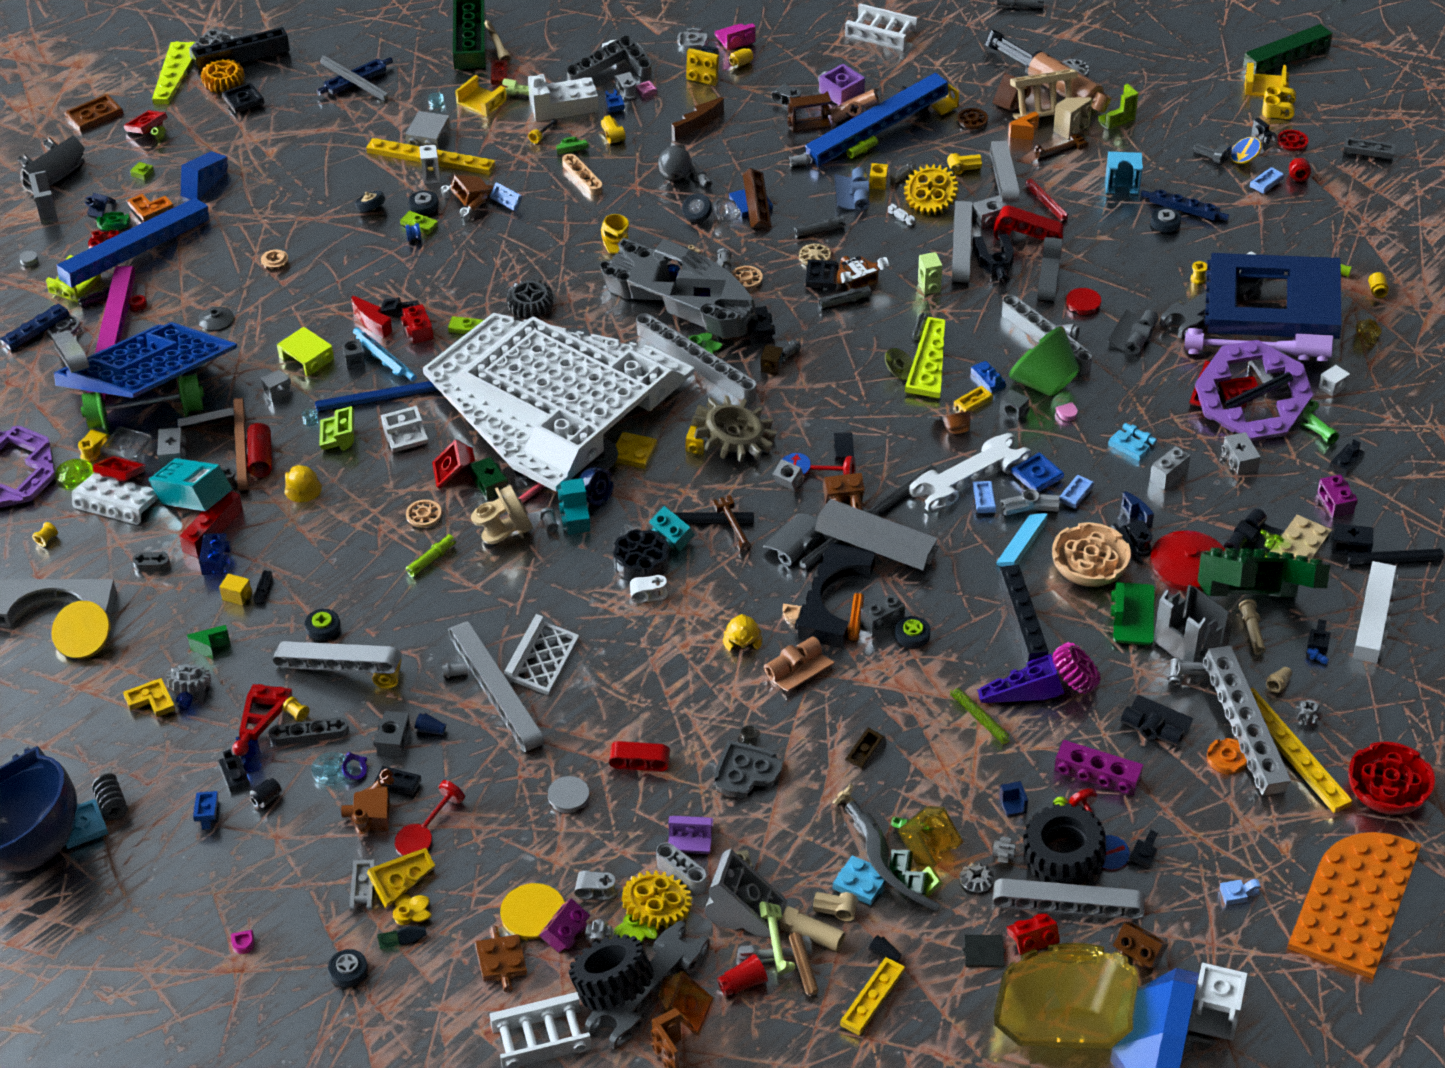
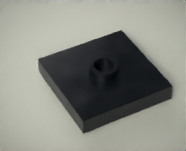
[222,82,265,114]

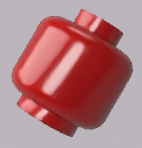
[1288,158,1311,182]

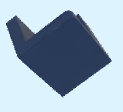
[999,781,1028,817]

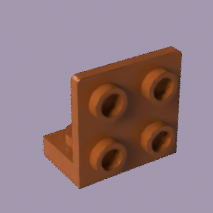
[650,1008,681,1068]

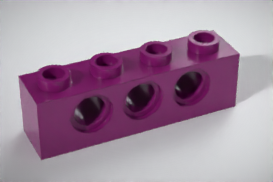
[1054,740,1144,796]

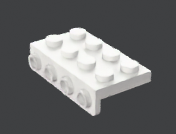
[72,473,158,525]

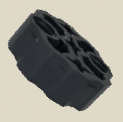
[613,529,669,581]

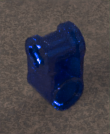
[236,736,262,772]

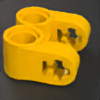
[1262,86,1297,119]

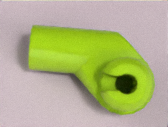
[151,126,166,140]

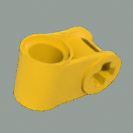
[78,429,111,463]

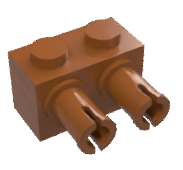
[823,473,865,511]

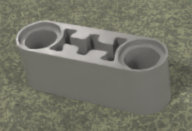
[656,843,707,895]

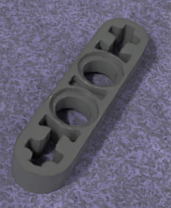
[268,717,349,746]

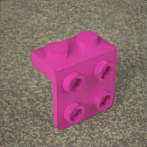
[715,23,756,50]

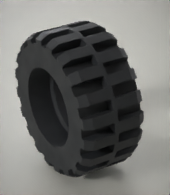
[1023,804,1106,885]

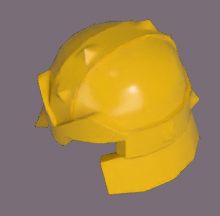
[284,465,322,503]
[723,614,763,651]

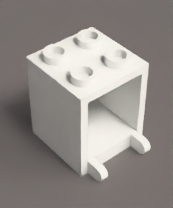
[1188,963,1247,1041]

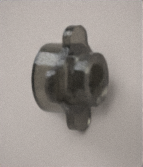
[738,726,761,746]

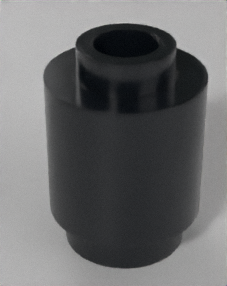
[250,778,282,808]

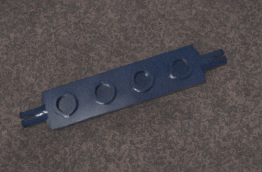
[316,57,393,96]
[1140,189,1230,221]

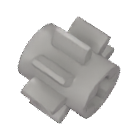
[1295,700,1322,725]
[992,836,1016,863]
[585,919,613,945]

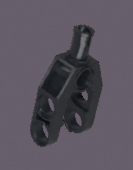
[973,233,1014,284]

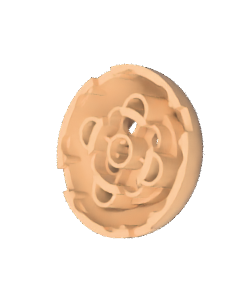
[1052,523,1131,587]

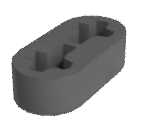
[132,552,170,572]

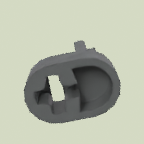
[1192,143,1232,165]

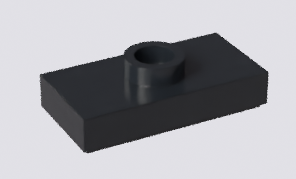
[374,766,422,796]

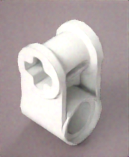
[630,575,668,603]

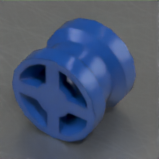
[405,223,422,242]

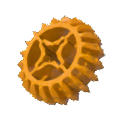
[201,59,245,93]

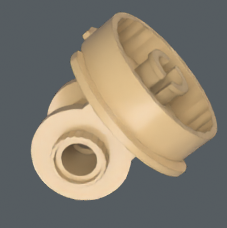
[471,485,534,544]

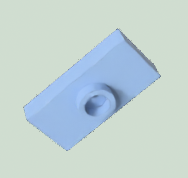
[1250,167,1285,194]
[489,182,524,212]
[1059,475,1094,509]
[973,481,996,513]

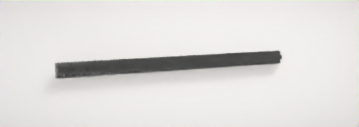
[799,464,937,570]

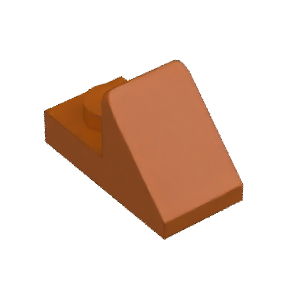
[1008,111,1039,140]

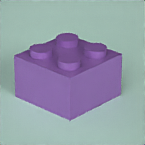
[819,64,865,105]

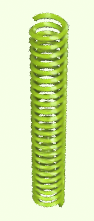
[950,688,1010,744]

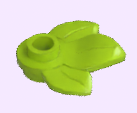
[613,914,657,943]

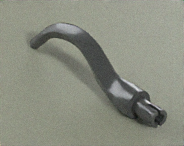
[845,801,940,911]

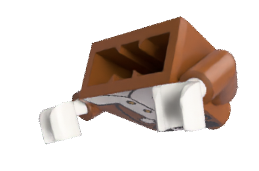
[441,175,493,221]
[837,256,890,291]

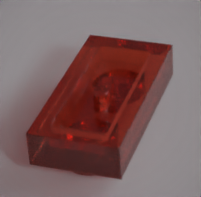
[491,60,508,85]

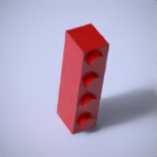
[179,491,243,558]

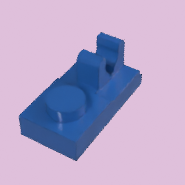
[971,361,1006,393]
[193,791,218,830]

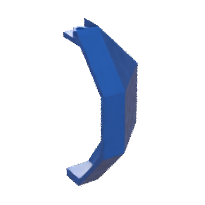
[1110,968,1199,1068]

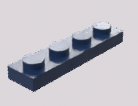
[0,303,70,350]

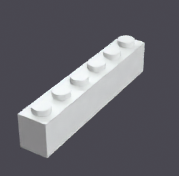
[1353,561,1398,664]

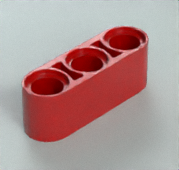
[608,741,671,772]

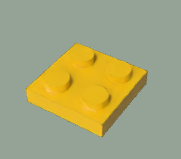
[616,432,658,469]

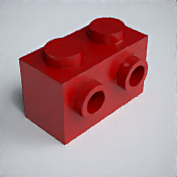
[401,304,434,344]

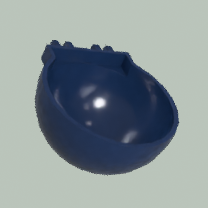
[0,746,78,873]

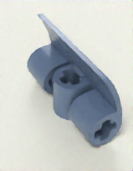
[834,167,870,211]

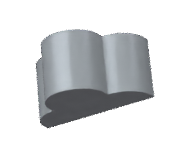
[705,849,788,937]

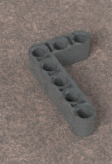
[567,36,652,80]

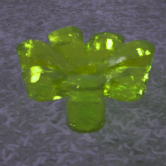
[1260,529,1285,549]

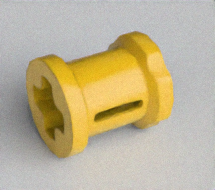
[1190,261,1207,285]
[32,522,58,547]
[282,696,310,722]

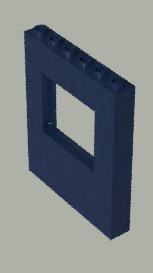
[1205,253,1342,339]

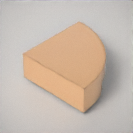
[783,603,802,624]

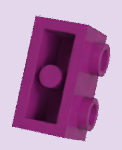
[1317,474,1358,518]
[539,898,591,952]

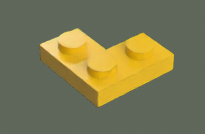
[123,678,175,717]

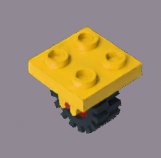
[686,45,719,86]

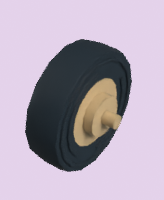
[355,191,385,212]

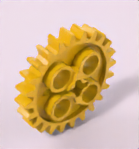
[904,164,959,216]
[621,870,692,929]

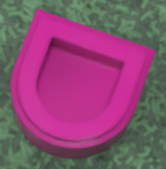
[231,930,255,954]

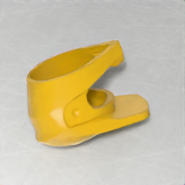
[601,214,629,255]

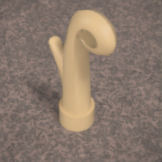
[484,20,512,65]

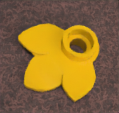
[393,894,432,925]

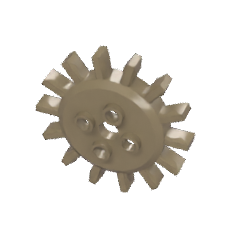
[691,395,776,462]

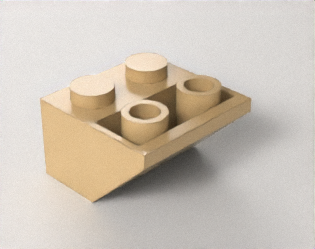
[1053,97,1092,140]

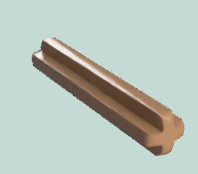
[789,932,819,996]

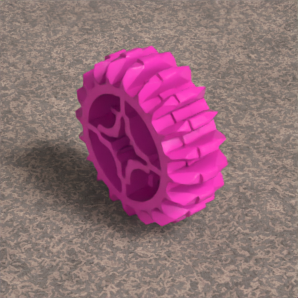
[1052,642,1101,694]

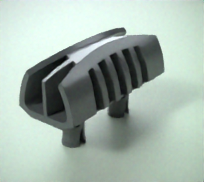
[18,135,85,193]

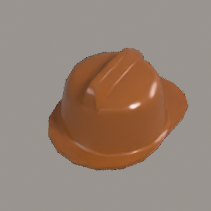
[932,411,974,434]

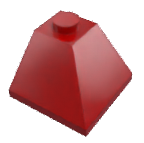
[432,439,475,489]

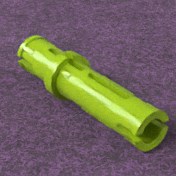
[406,534,456,577]

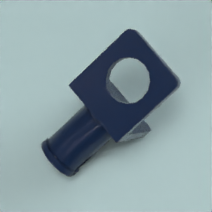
[84,193,116,217]

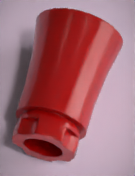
[717,954,768,997]

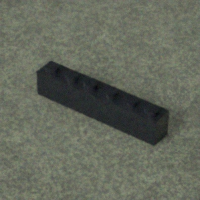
[191,27,290,73]
[999,564,1049,667]

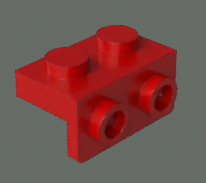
[1006,914,1060,955]

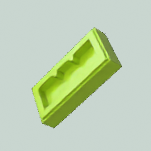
[400,211,438,235]
[448,316,484,334]

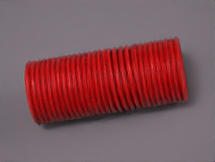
[247,423,272,477]

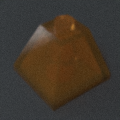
[658,971,713,1035]

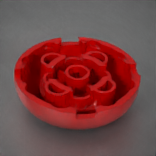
[1348,742,1435,815]

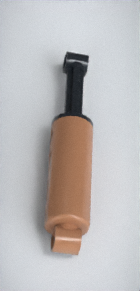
[984,29,1112,113]

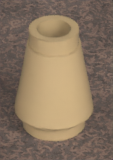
[1266,667,1292,693]

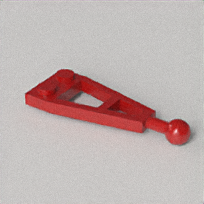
[232,684,292,756]

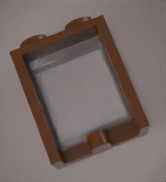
[787,91,832,133]

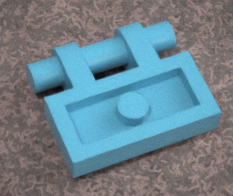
[1108,423,1157,461]

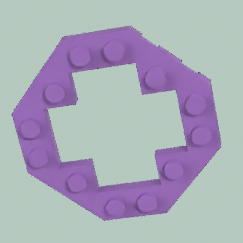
[1195,340,1313,441]
[0,425,55,508]

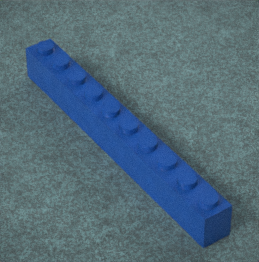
[805,72,948,167]
[57,198,209,288]

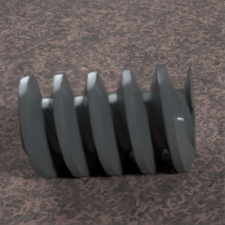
[92,773,128,820]

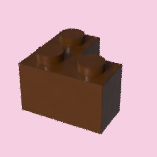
[992,73,1031,113]

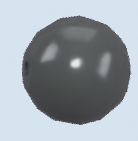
[658,146,692,181]

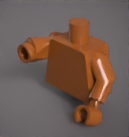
[341,769,394,834]

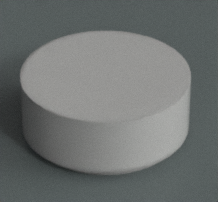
[19,251,38,266]

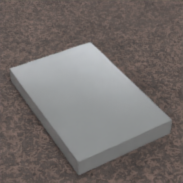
[178,408,234,429]

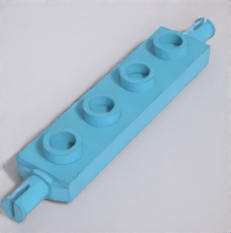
[353,327,417,382]

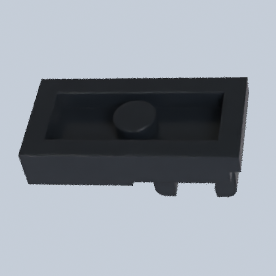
[1329,439,1365,476]
[218,749,250,792]

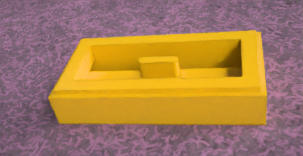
[954,386,993,412]

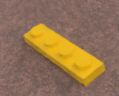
[840,957,905,1036]

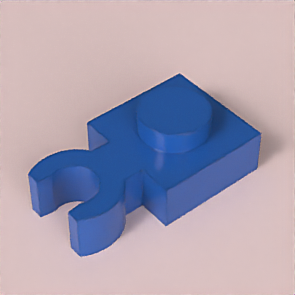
[605,89,625,112]

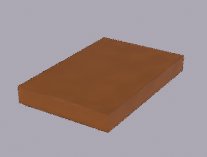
[64,94,123,132]

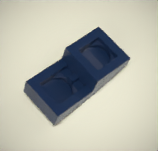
[1121,491,1154,528]

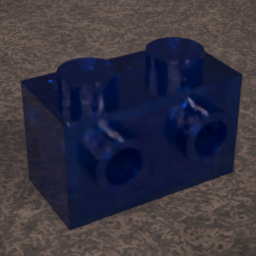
[199,533,232,575]

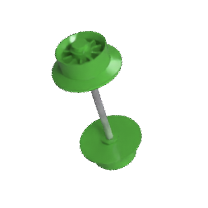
[81,374,204,434]

